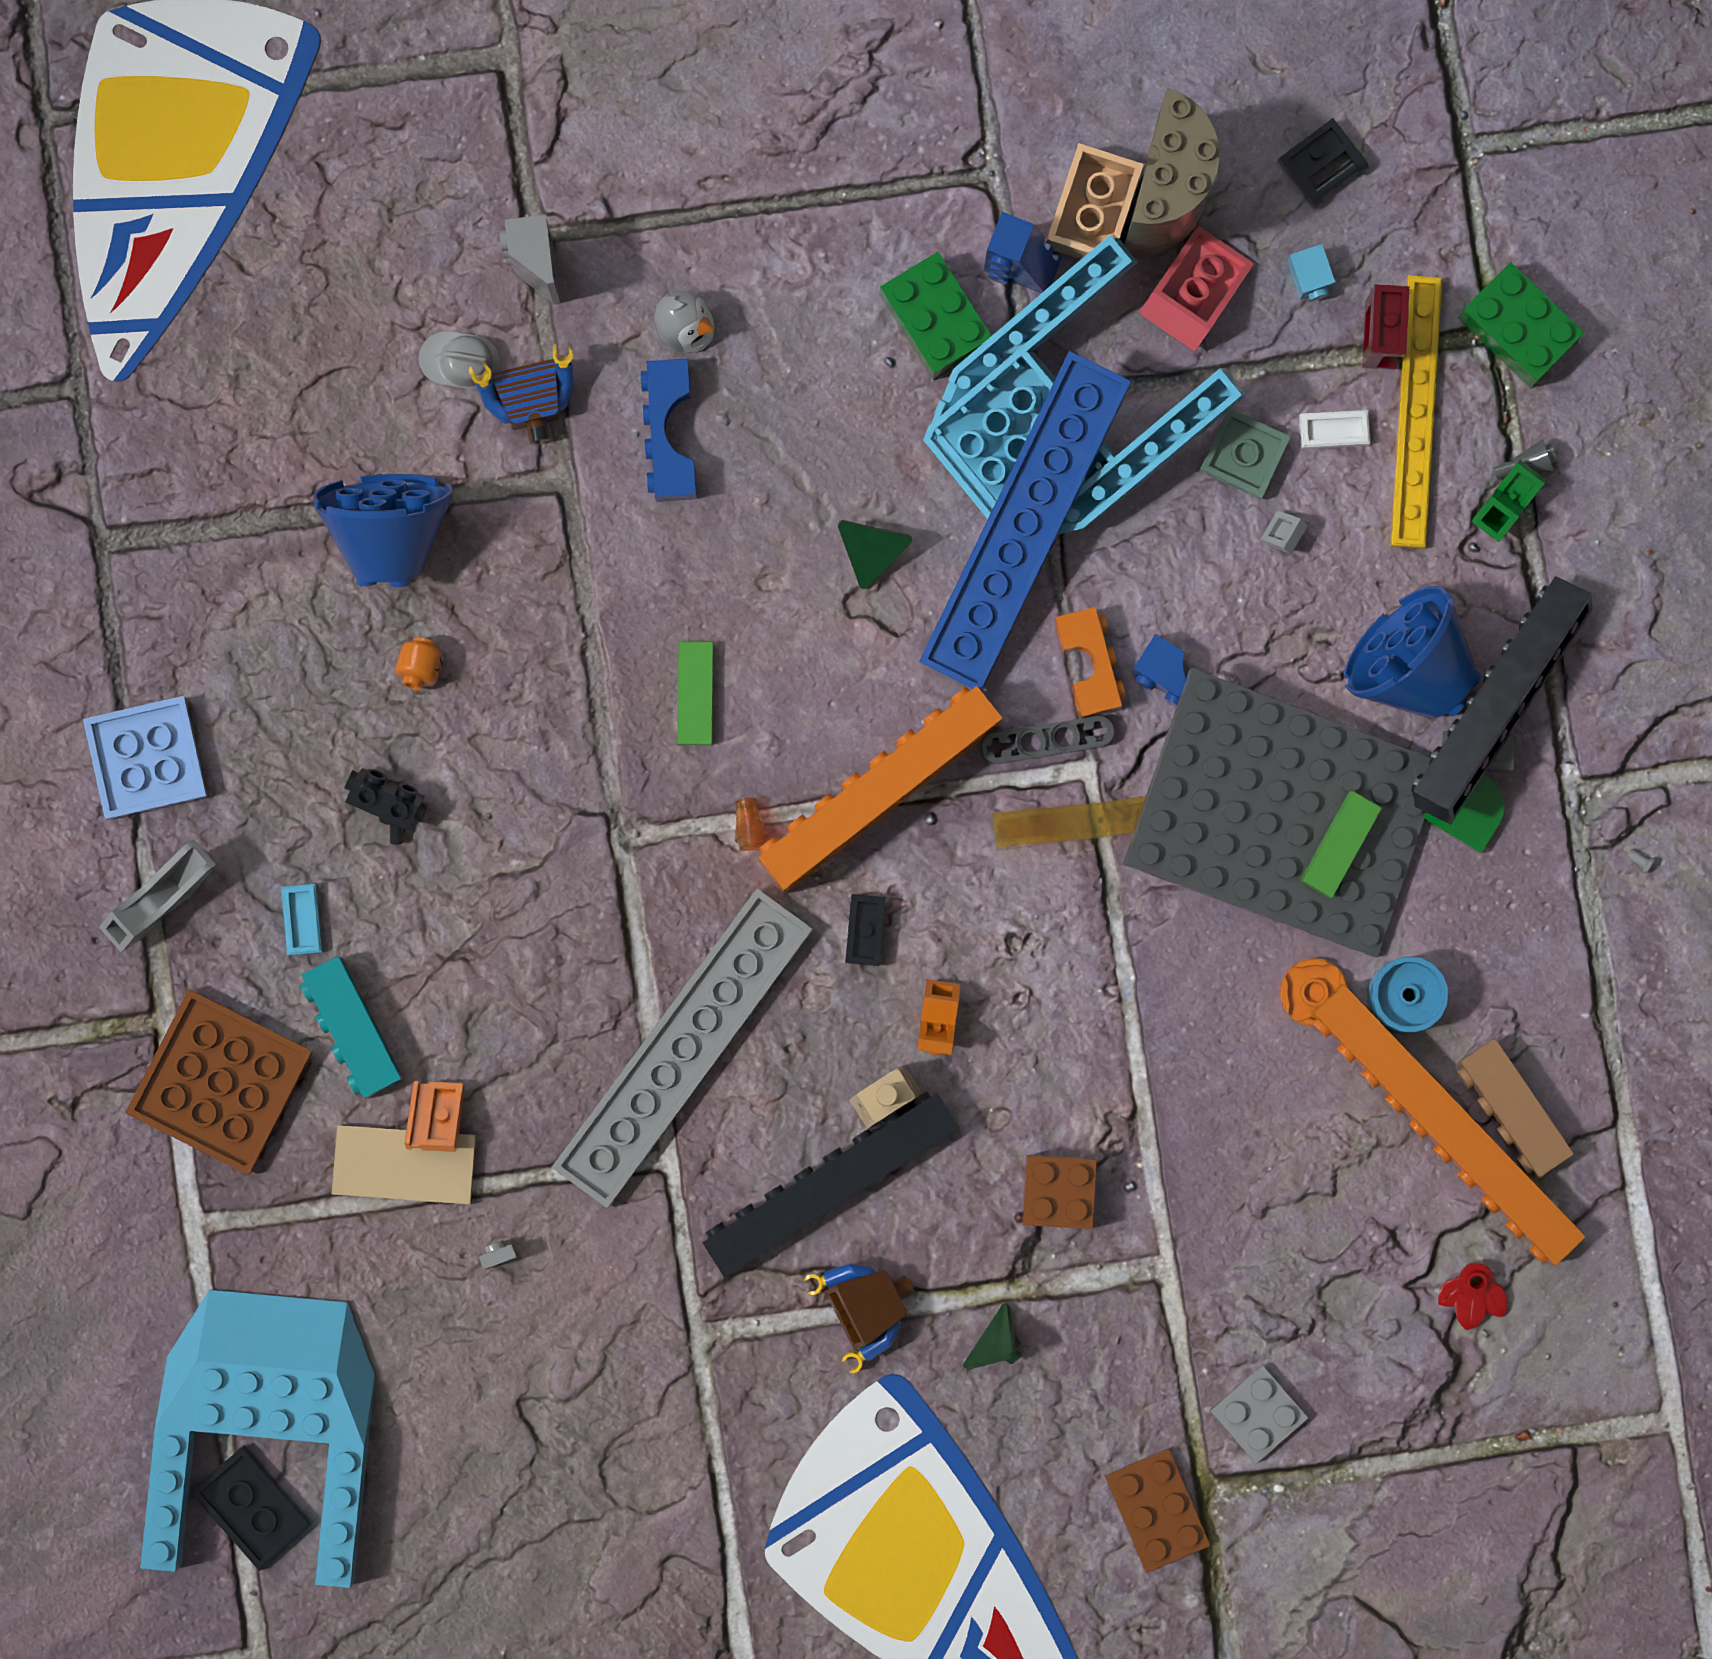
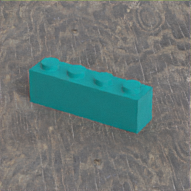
[300,956,404,1099]

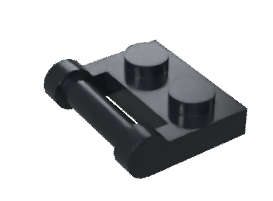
[1278,118,1369,209]

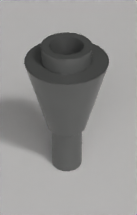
[1493,439,1558,480]

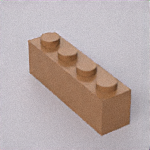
[1456,1039,1574,1178]

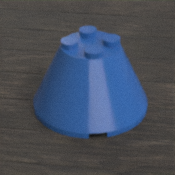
[313,474,452,587]
[1344,586,1481,719]

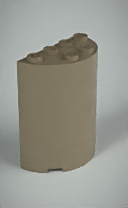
[1124,88,1220,259]

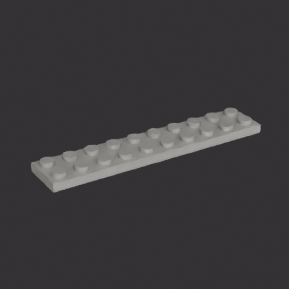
[552,888,813,1209]

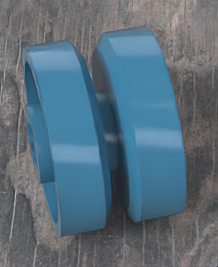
[1367,956,1448,1034]

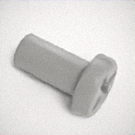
[1627,849,1655,874]

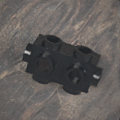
[344,768,429,845]

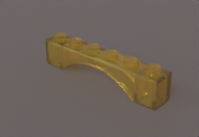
[991,795,1146,851]

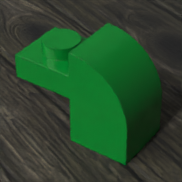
[1471,459,1547,543]

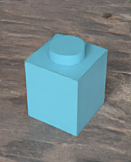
[1287,244,1335,301]

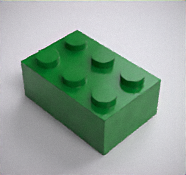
[880,252,991,380]
[1457,262,1584,388]

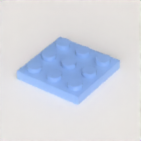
[83,696,208,820]

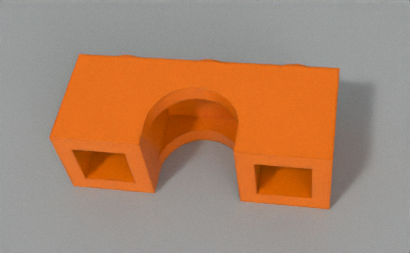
[1054,607,1126,718]

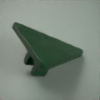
[838,520,912,589]
[963,1303,1022,1370]

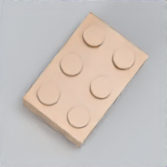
[1046,143,1144,259]

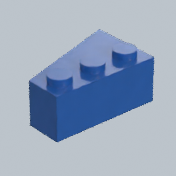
[984,212,1062,293]

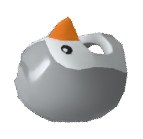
[653,290,715,353]

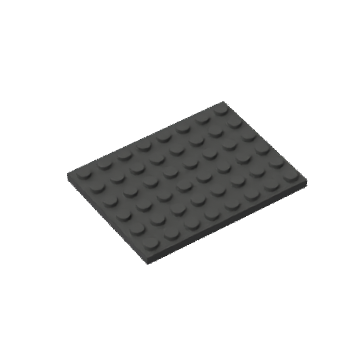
[1122,668,1430,957]

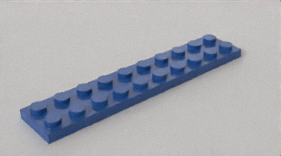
[919,351,1133,691]

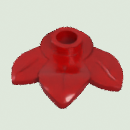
[1438,1262,1507,1330]

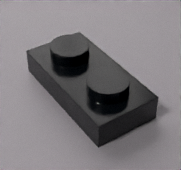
[845,894,886,967]

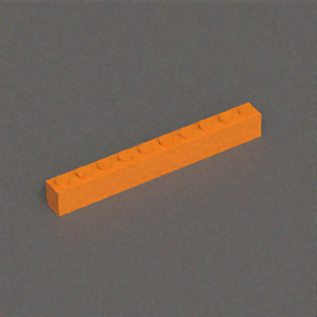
[1310,985,1585,1266]

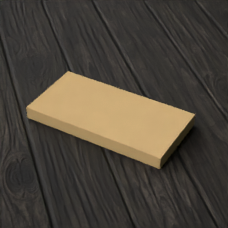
[332,1125,476,1204]

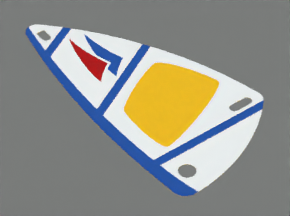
[73,0,320,381]
[765,1374,1077,1659]

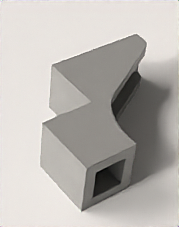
[99,839,216,953]

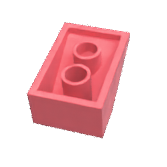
[1139,225,1254,351]

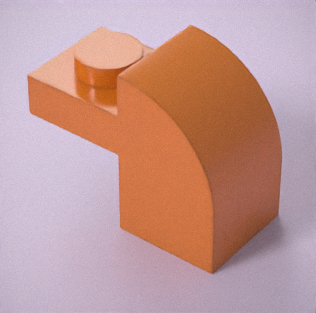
[917,979,961,1055]

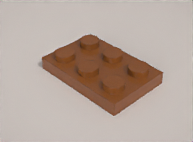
[1104,1448,1210,1573]

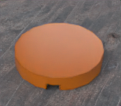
[1279,958,1349,1027]

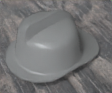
[419,331,500,389]

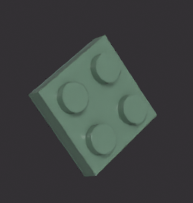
[1199,409,1291,500]

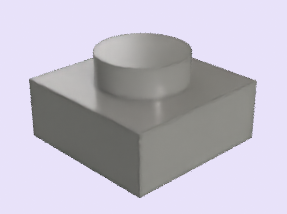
[1261,510,1308,554]
[479,1240,519,1270]

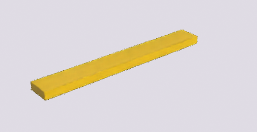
[1390,275,1442,549]

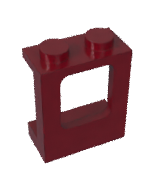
[1362,284,1410,370]

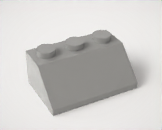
[499,215,560,304]

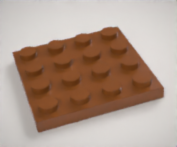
[125,989,313,1175]

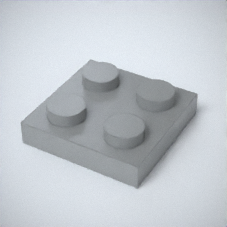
[1209,1365,1308,1464]

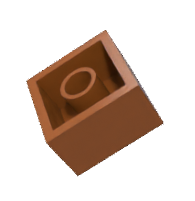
[1021,1155,1097,1229]

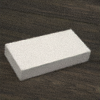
[1299,410,1370,449]

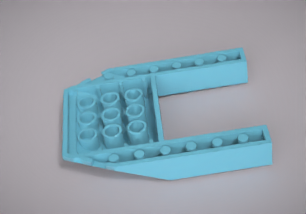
[923,235,1247,534]
[140,1290,375,1588]

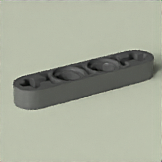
[981,716,1114,764]

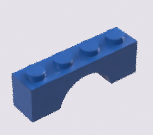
[641,358,697,502]
[1131,634,1186,707]

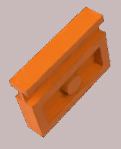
[404,1081,465,1152]

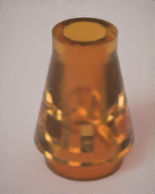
[735,798,769,851]

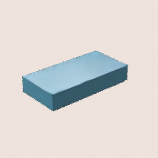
[281,884,323,956]

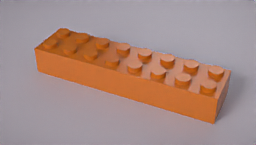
[758,686,1003,894]

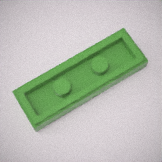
[677,642,713,745]
[1300,791,1382,898]

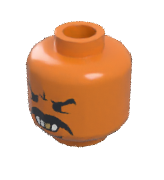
[394,637,444,691]

